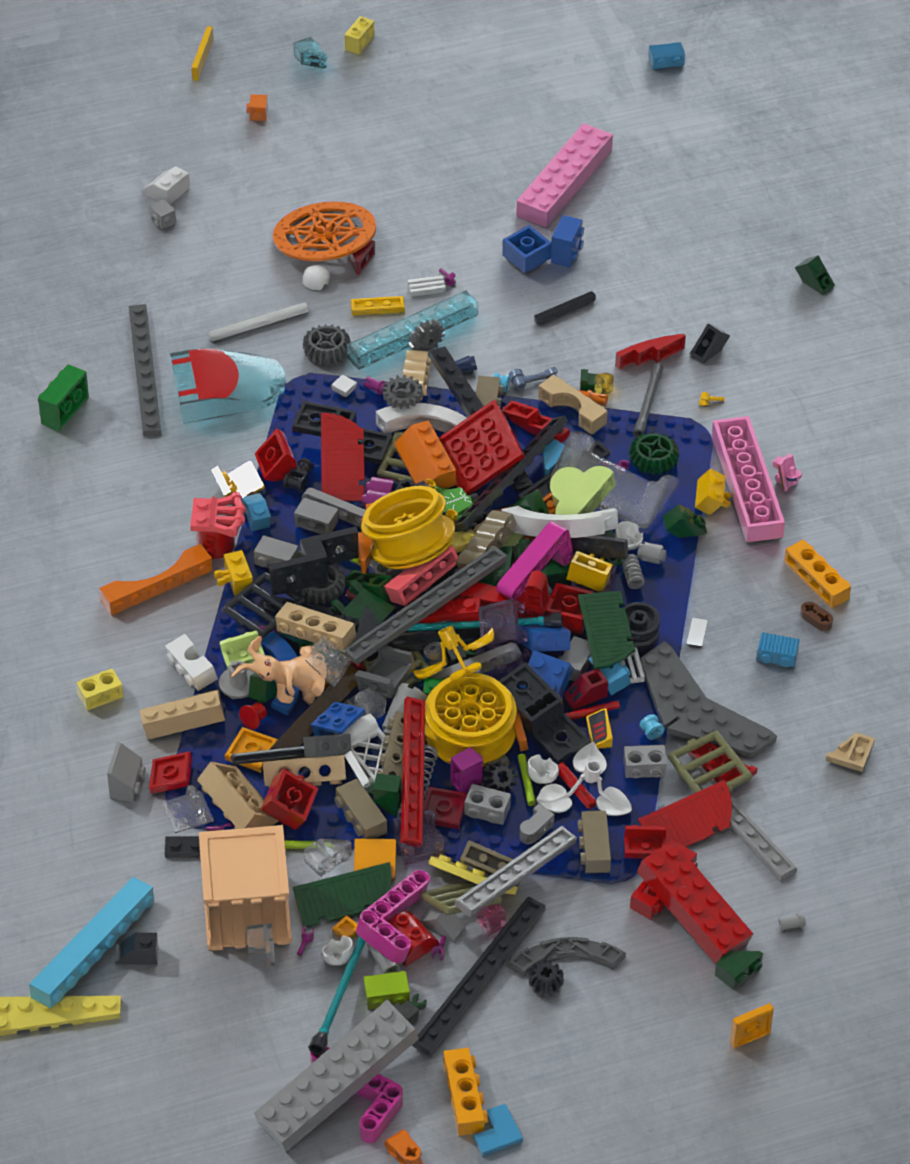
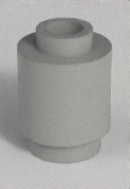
[637,542,667,564]

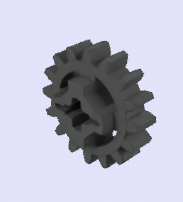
[408,319,445,351]
[383,375,423,409]

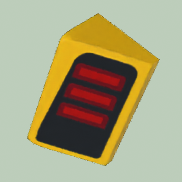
[586,708,613,749]

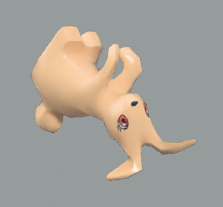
[231,636,326,705]

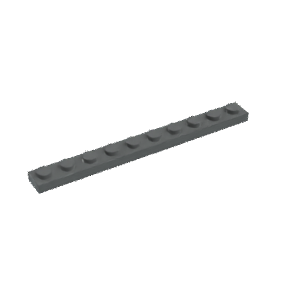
[129,304,162,436]
[343,546,508,665]

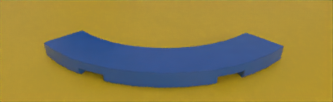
[261,631,300,716]

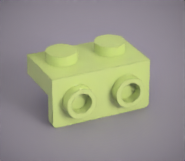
[220,631,265,669]

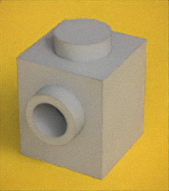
[149,199,176,230]

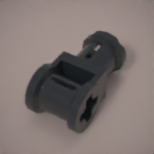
[283,458,314,493]

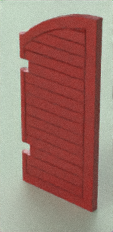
[321,413,365,501]
[638,780,732,847]

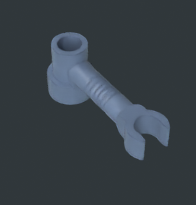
[508,367,558,390]

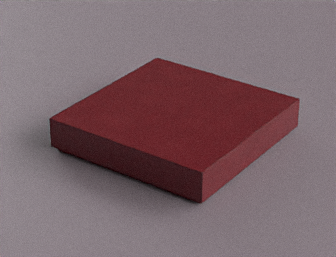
[423,787,468,829]

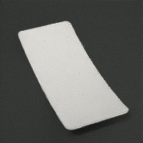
[687,618,707,646]

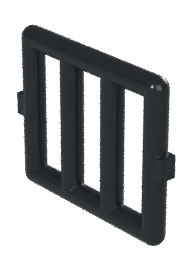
[222,572,306,638]

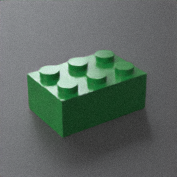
[38,364,89,431]

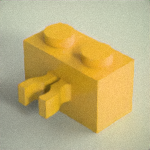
[695,468,731,515]
[214,550,253,596]
[567,551,613,592]

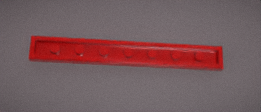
[401,696,425,848]

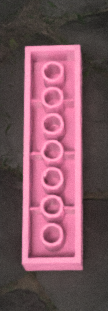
[516,123,613,228]
[712,416,785,543]

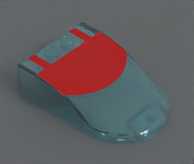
[170,348,286,424]

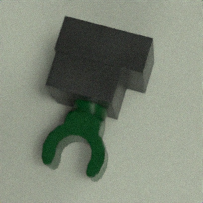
[445,646,479,667]
[394,994,427,1026]

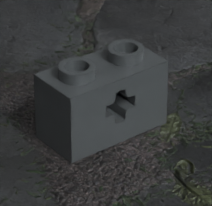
[303,734,352,757]

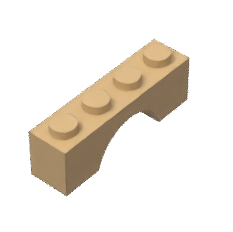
[538,375,607,435]

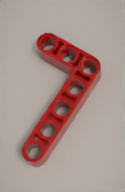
[452,571,548,619]

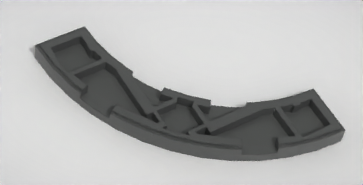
[507,937,626,977]

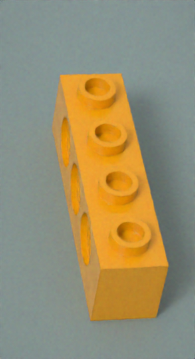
[784,539,851,609]
[443,1047,488,1136]

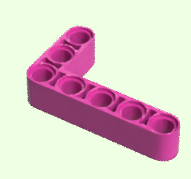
[496,521,573,601]
[356,870,430,963]
[310,1047,403,1143]

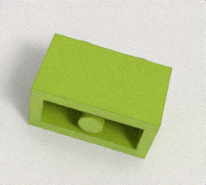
[364,971,410,1010]

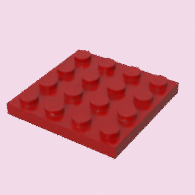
[439,400,526,496]

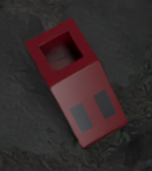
[563,669,608,710]

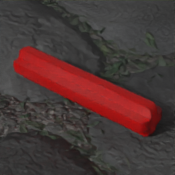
[558,763,596,809]

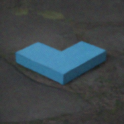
[474,1103,523,1157]

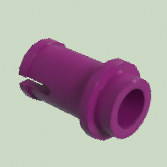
[364,376,385,394]

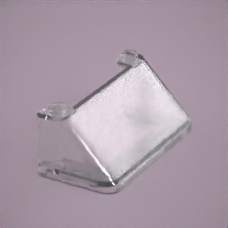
[551,432,680,529]

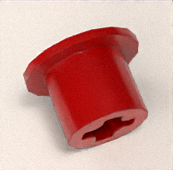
[239,702,267,729]

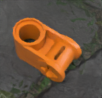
[384,1129,422,1164]

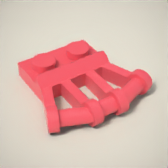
[190,492,246,537]

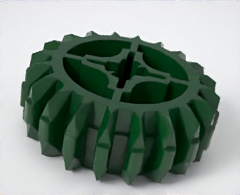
[629,431,679,475]

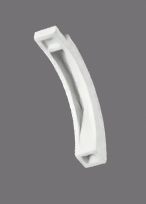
[376,403,466,434]
[501,506,618,538]

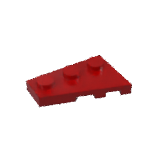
[688,743,758,783]

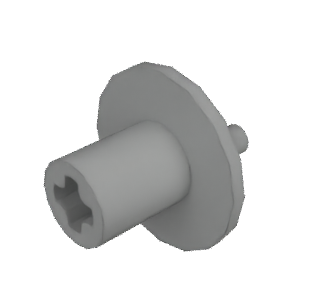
[219,661,254,699]

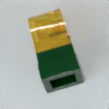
[580,369,614,394]

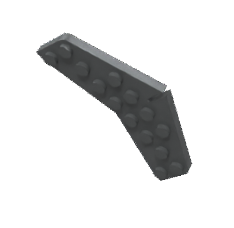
[641,641,777,758]

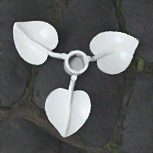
[536,742,632,816]

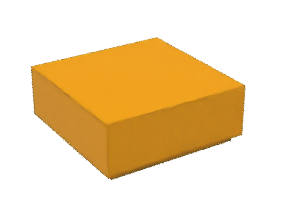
[332,915,358,939]

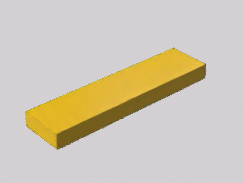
[191,26,214,81]

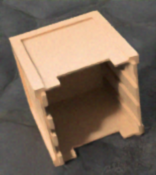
[199,825,292,951]

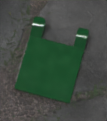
[330,579,395,624]

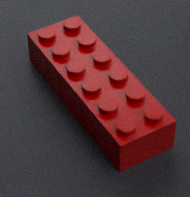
[637,840,754,965]

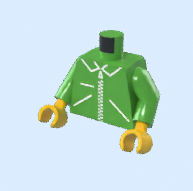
[423,479,478,522]

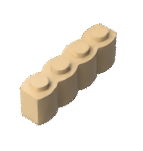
[402,350,431,400]

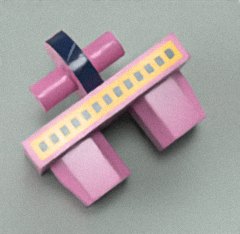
[772,454,802,492]

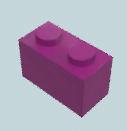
[451,747,483,793]

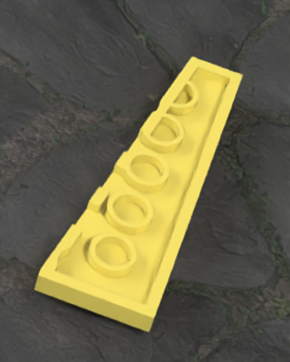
[0,996,122,1036]

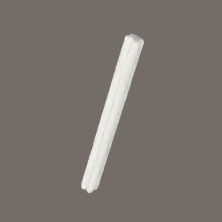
[208,302,309,342]

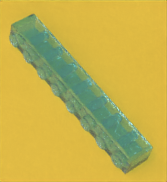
[347,290,478,370]

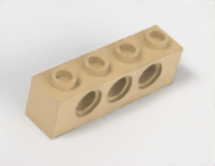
[275,602,356,652]
[263,755,346,788]

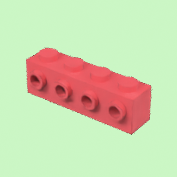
[384,545,458,606]

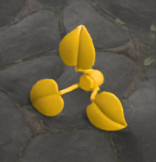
[412,626,494,680]

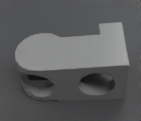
[520,804,554,844]

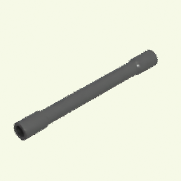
[633,363,664,437]

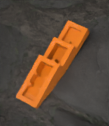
[358,503,375,574]

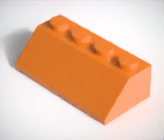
[394,420,456,489]

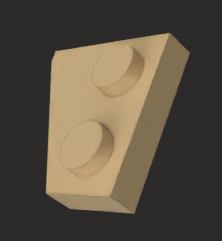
[826,733,875,772]

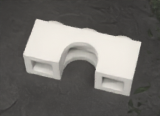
[165,634,218,691]

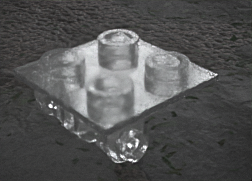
[305,635,352,687]
[162,785,214,833]

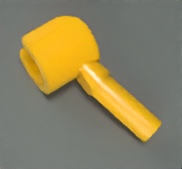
[699,392,725,406]

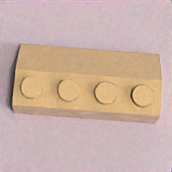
[140,689,225,740]
[197,762,279,829]

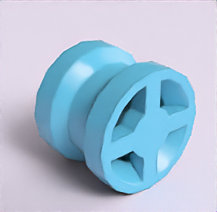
[493,372,510,393]
[640,714,665,740]

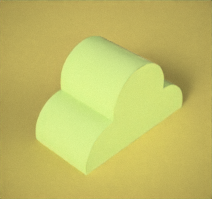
[550,466,616,515]

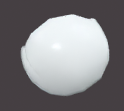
[303,265,330,290]
[614,521,643,551]
[528,755,559,784]
[321,935,354,966]

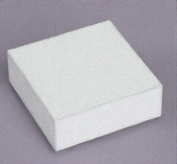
[331,375,357,397]

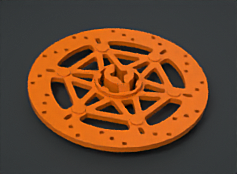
[273,201,376,261]

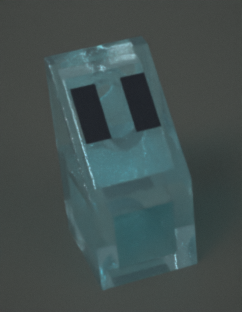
[293,37,328,69]

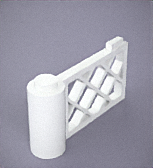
[334,713,386,782]

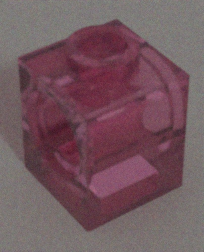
[477,904,506,936]

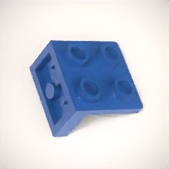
[310,702,365,736]

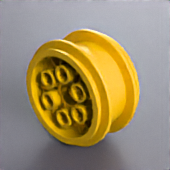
[361,486,455,569]
[425,673,517,767]

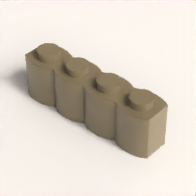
[456,510,516,570]

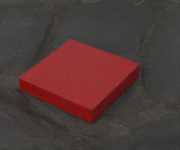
[149,751,192,794]

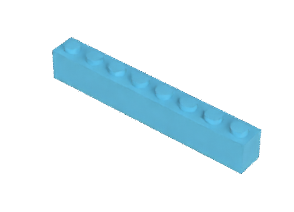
[29,877,154,1008]

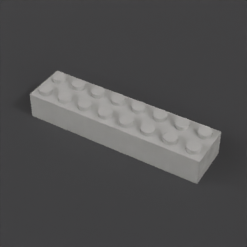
[254,1000,418,1152]

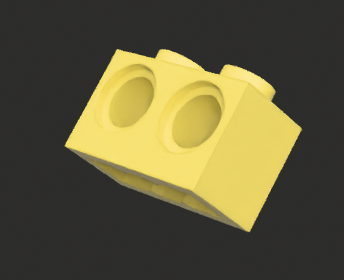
[344,16,375,54]
[76,668,123,711]

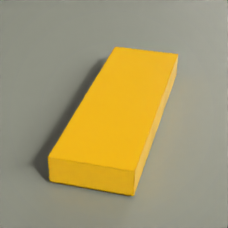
[351,296,405,316]

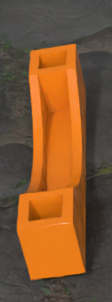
[99,543,213,615]

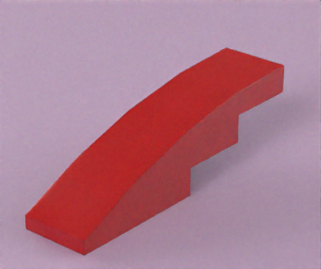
[615,333,686,370]
[501,400,571,443]

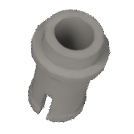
[778,912,806,931]

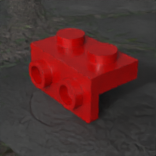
[624,825,667,858]

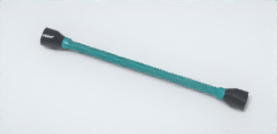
[404,612,563,633]
[308,936,366,1055]

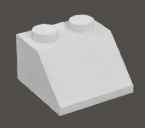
[141,166,190,204]

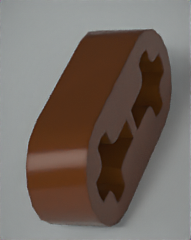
[800,602,833,631]

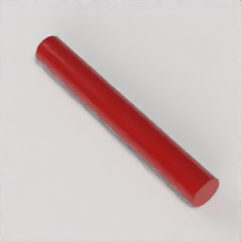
[565,700,620,720]

